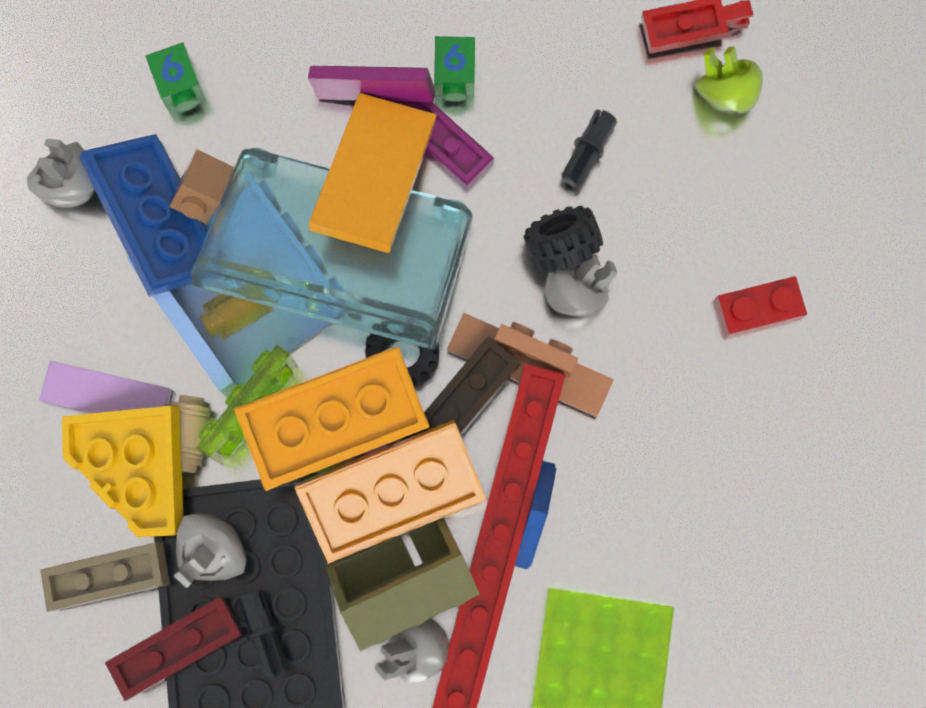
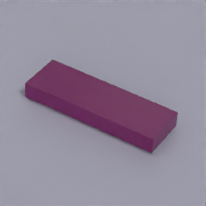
[308,65,435,102]
[390,101,494,190]

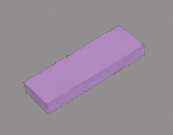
[39,361,173,413]

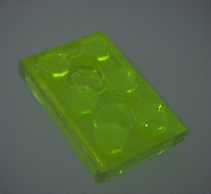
[196,345,300,466]

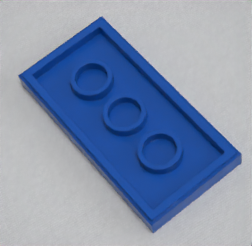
[79,134,226,297]

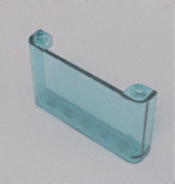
[191,148,473,350]

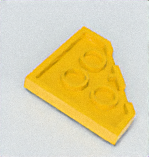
[62,405,183,537]

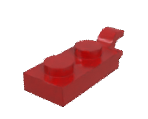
[641,0,754,54]

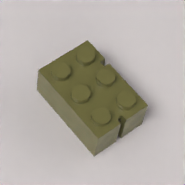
[325,517,480,651]

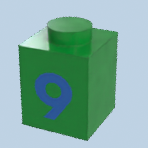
[434,36,475,101]
[145,42,206,112]

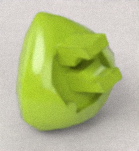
[695,46,763,114]

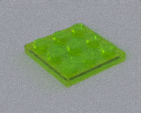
[531,588,674,708]

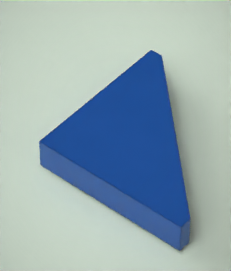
[515,461,557,569]

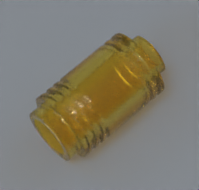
[199,275,279,340]

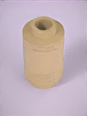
[169,395,211,473]

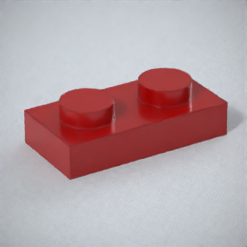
[715,276,808,337]

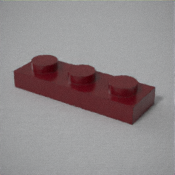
[104,596,243,701]

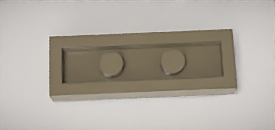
[40,542,170,612]

